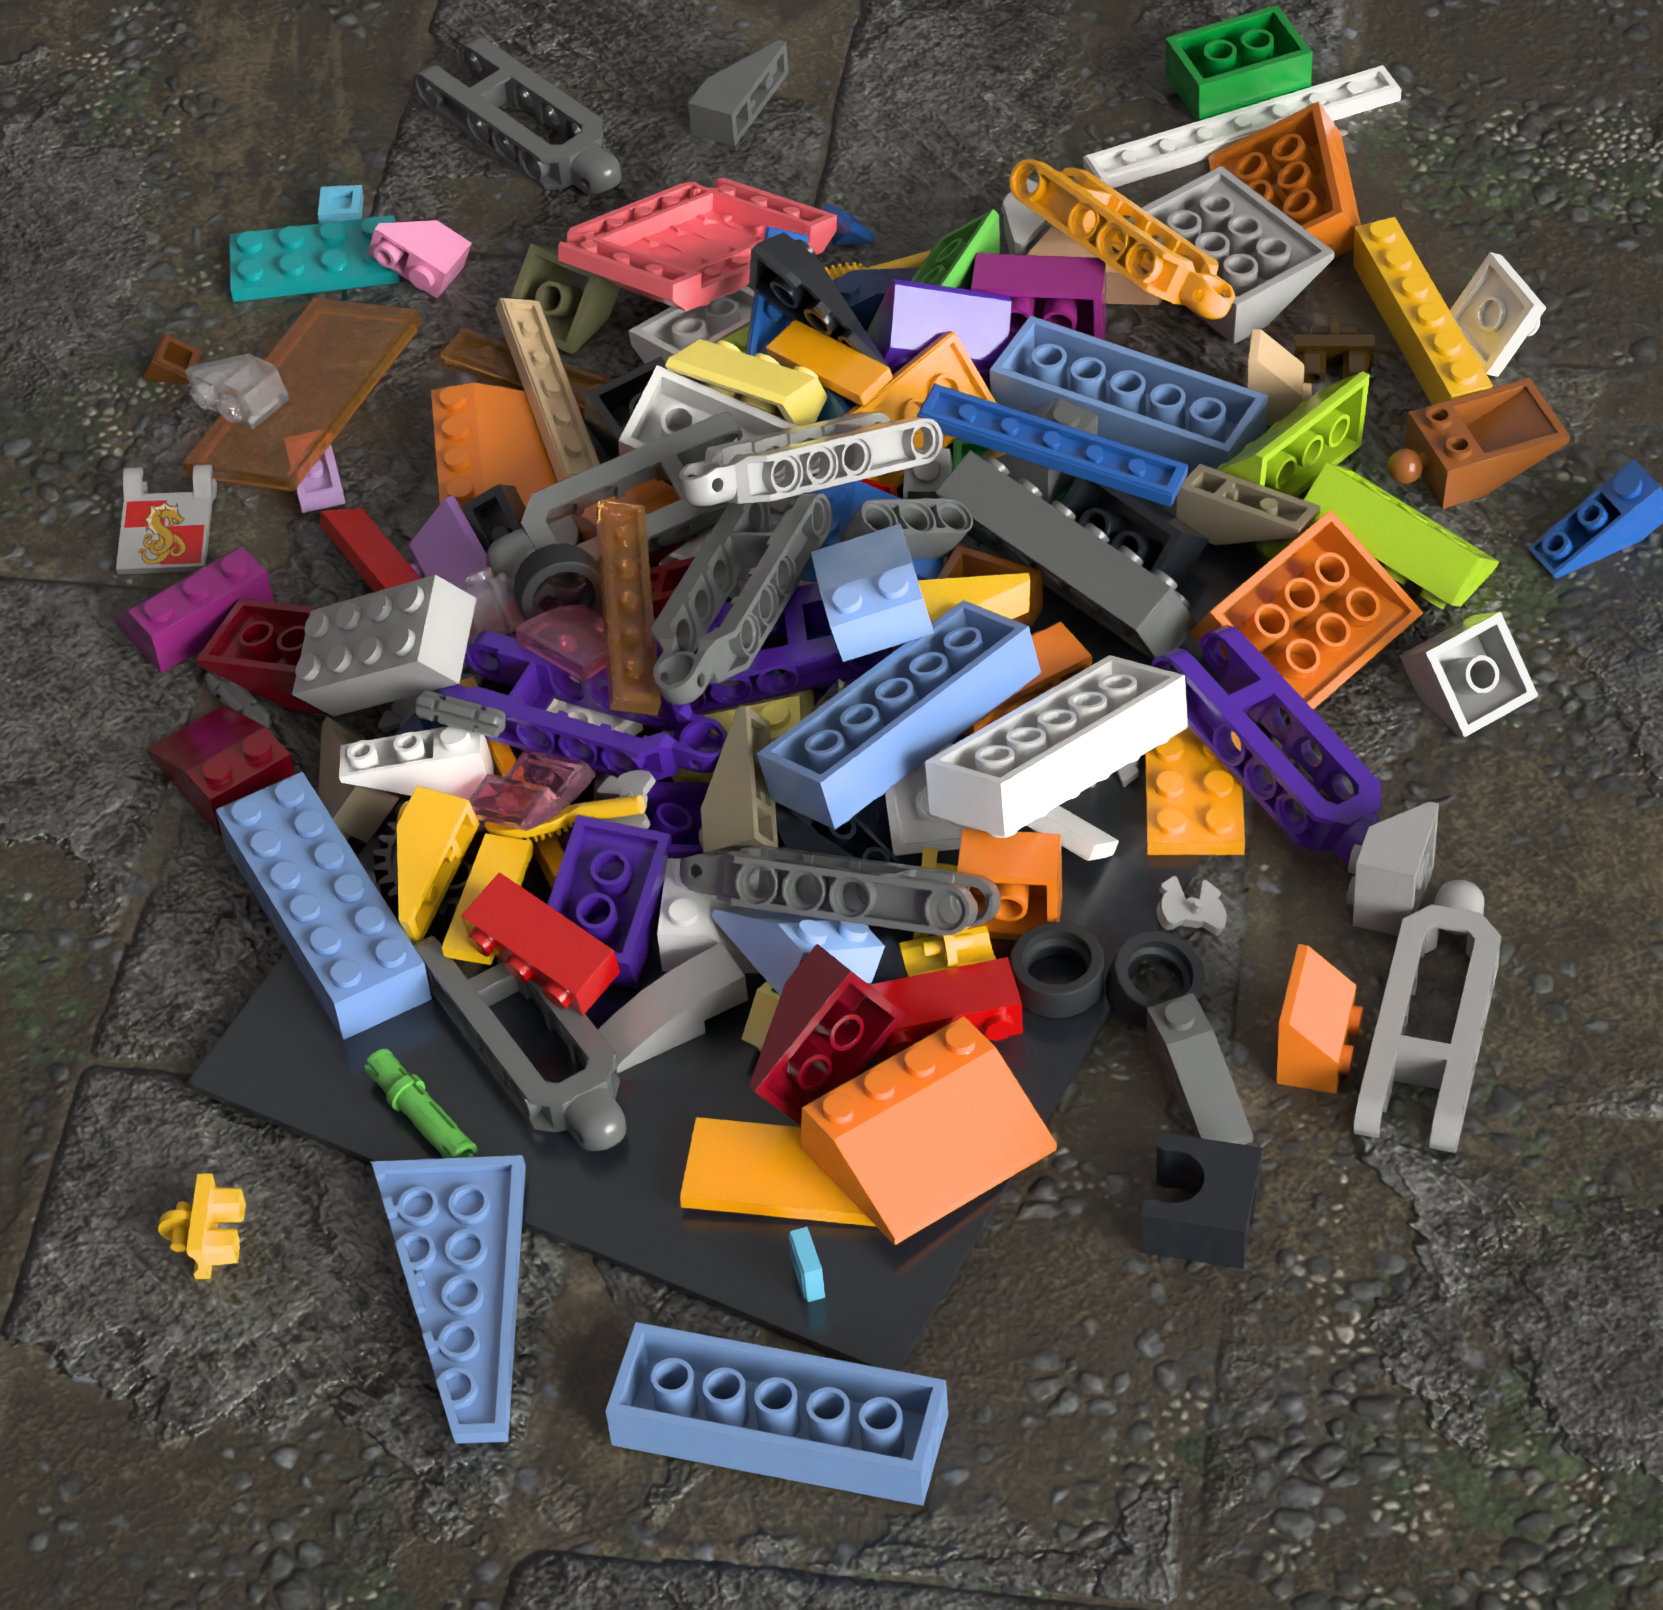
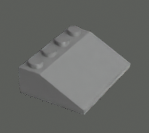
[1127,166,1335,344]

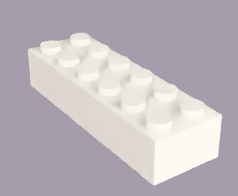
[925,655,1188,838]

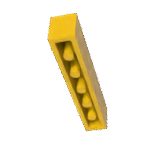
[1353,217,1493,405]

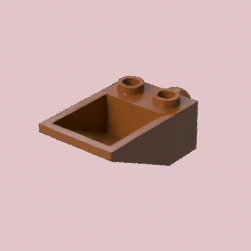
[1387,378,1570,509]

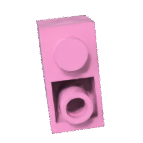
[367,220,472,299]

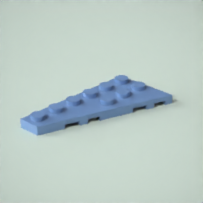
[371,1155,526,1444]

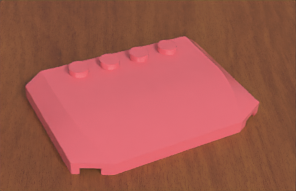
[558,178,837,311]

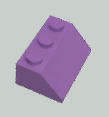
[409,495,506,643]

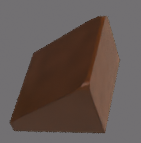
[142,333,202,384]

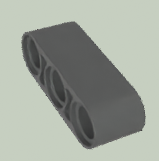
[839,498,973,560]

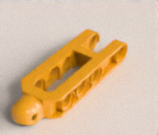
[1010,159,1235,320]

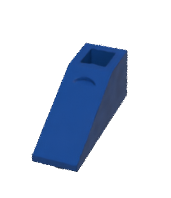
[1528,459,1663,579]

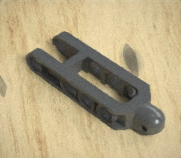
[413,36,622,194]
[486,412,743,590]
[650,493,832,705]
[679,846,1001,936]
[413,935,627,1151]

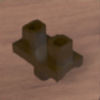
[1294,313,1375,384]

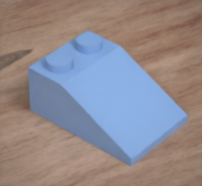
[811,524,934,662]
[711,907,885,996]

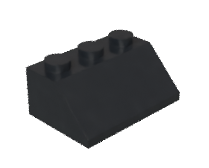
[1062,477,1209,585]

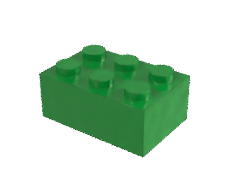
[1165,5,1313,121]

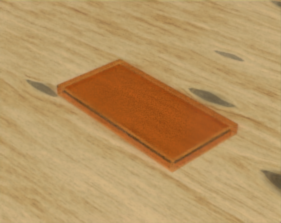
[183,298,423,491]

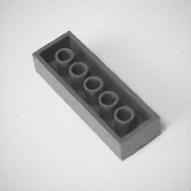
[935,451,1197,661]

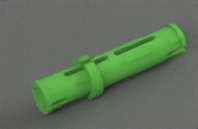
[364,1048,478,1158]

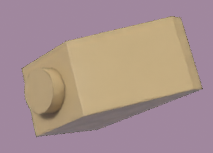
[1248,329,1312,425]

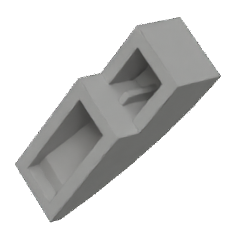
[598,942,748,1074]

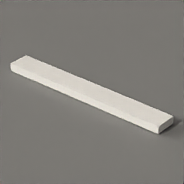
[1083,65,1401,188]

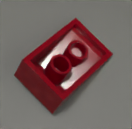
[196,598,329,715]
[146,704,295,836]
[749,943,906,1126]

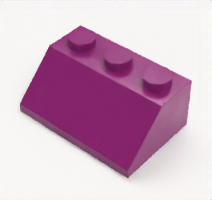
[113,547,274,673]

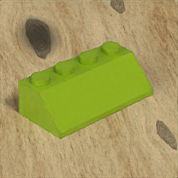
[1217,371,1370,497]
[1304,462,1499,609]

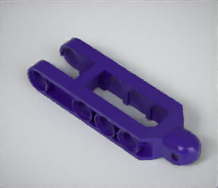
[597,582,893,714]
[1151,625,1381,866]
[437,630,727,781]

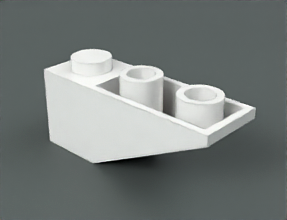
[339,726,494,799]

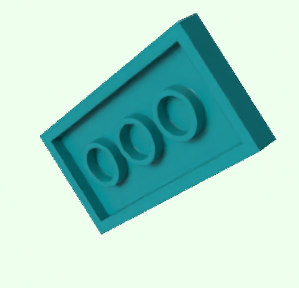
[230,215,400,302]

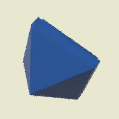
[824,204,875,246]

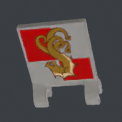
[116,465,217,575]

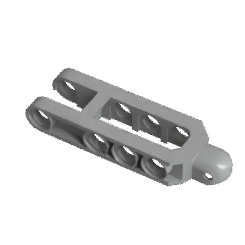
[679,412,943,506]
[1353,879,1502,1153]

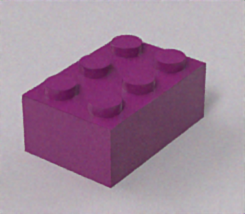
[971,253,1107,345]

